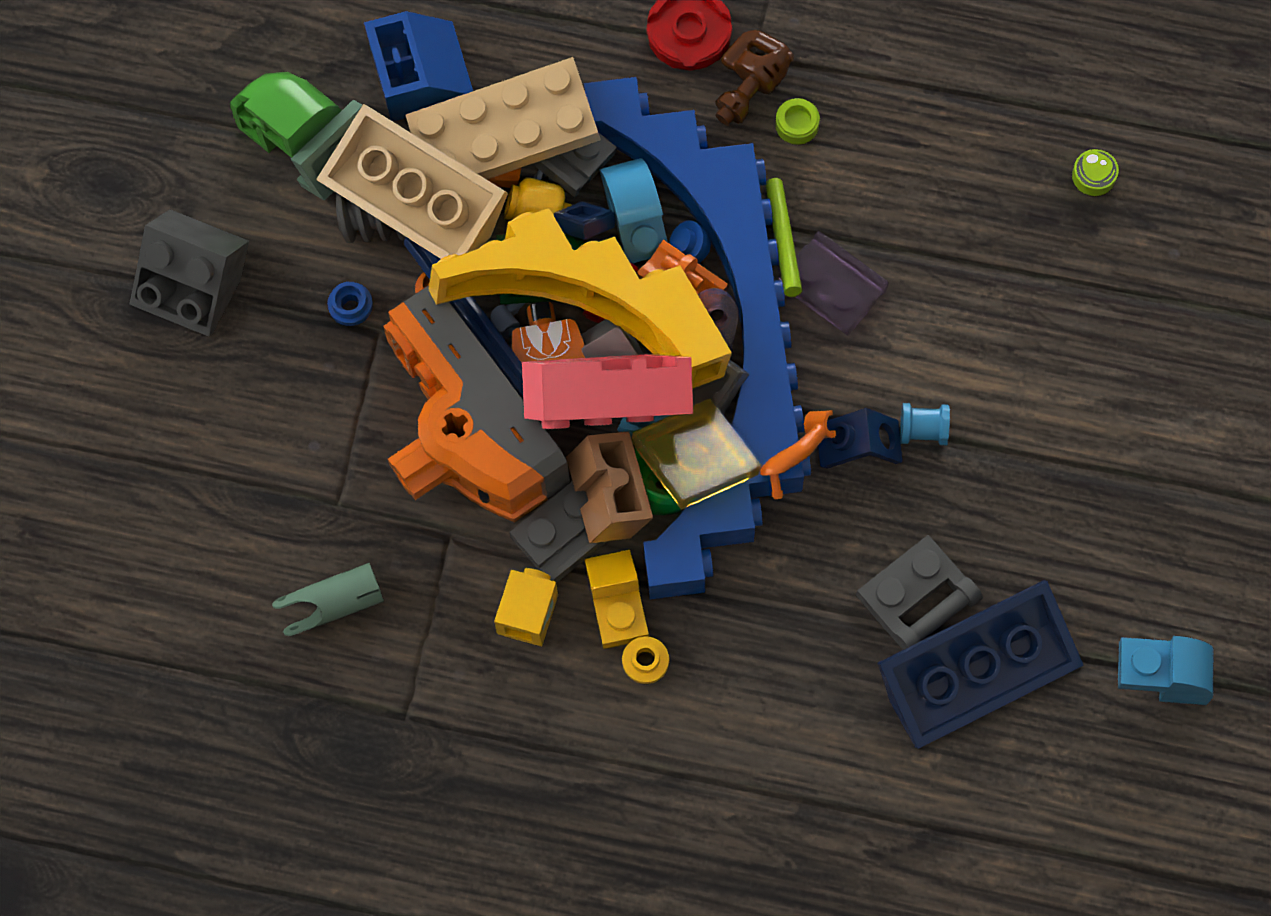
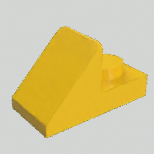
[584,550,649,649]

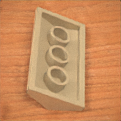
[316,104,508,259]

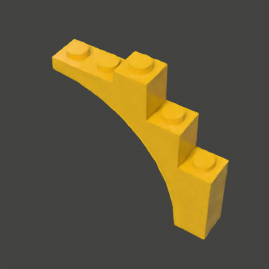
[429,208,732,389]

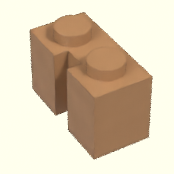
[566,431,653,543]

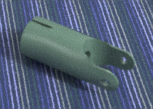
[272,562,384,636]

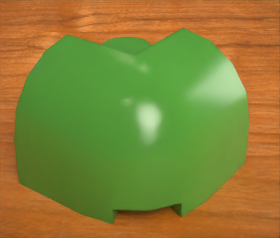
[230,72,342,158]

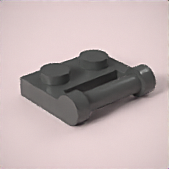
[856,535,983,650]

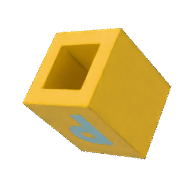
[494,568,558,647]

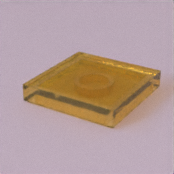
[631,399,761,510]

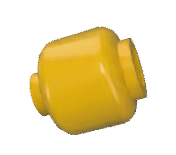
[504,177,572,221]

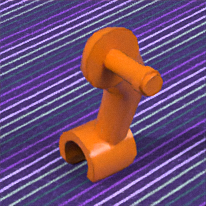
[760,410,836,499]

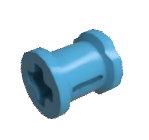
[900,403,950,445]

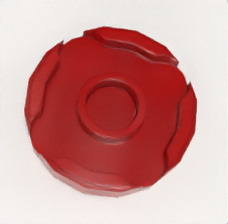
[646,0,732,71]

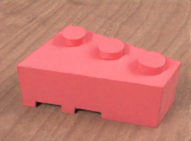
[522,354,693,429]

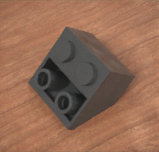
[129,209,249,336]

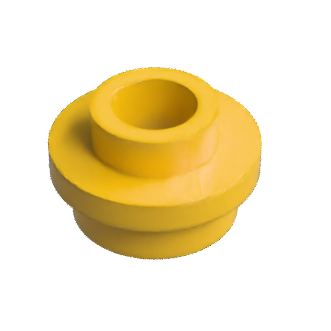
[622,636,669,684]

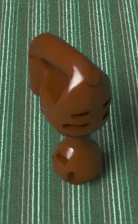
[715,30,794,126]

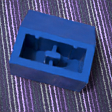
[364,11,473,121]

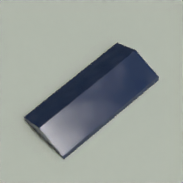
[878,580,1084,749]

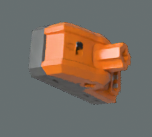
[383,286,570,522]

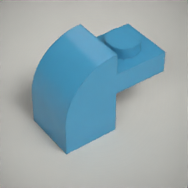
[599,158,668,263]
[1118,636,1214,705]

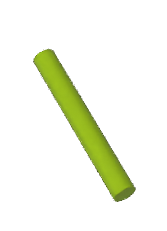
[765,178,802,297]

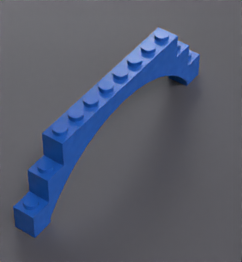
[584,77,811,599]

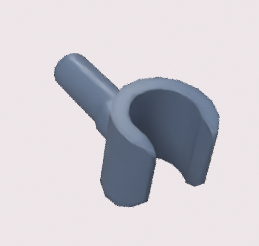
[490,303,525,340]

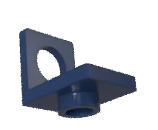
[818,408,902,469]

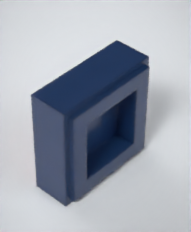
[553,202,615,240]

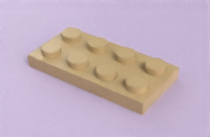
[405,57,601,180]

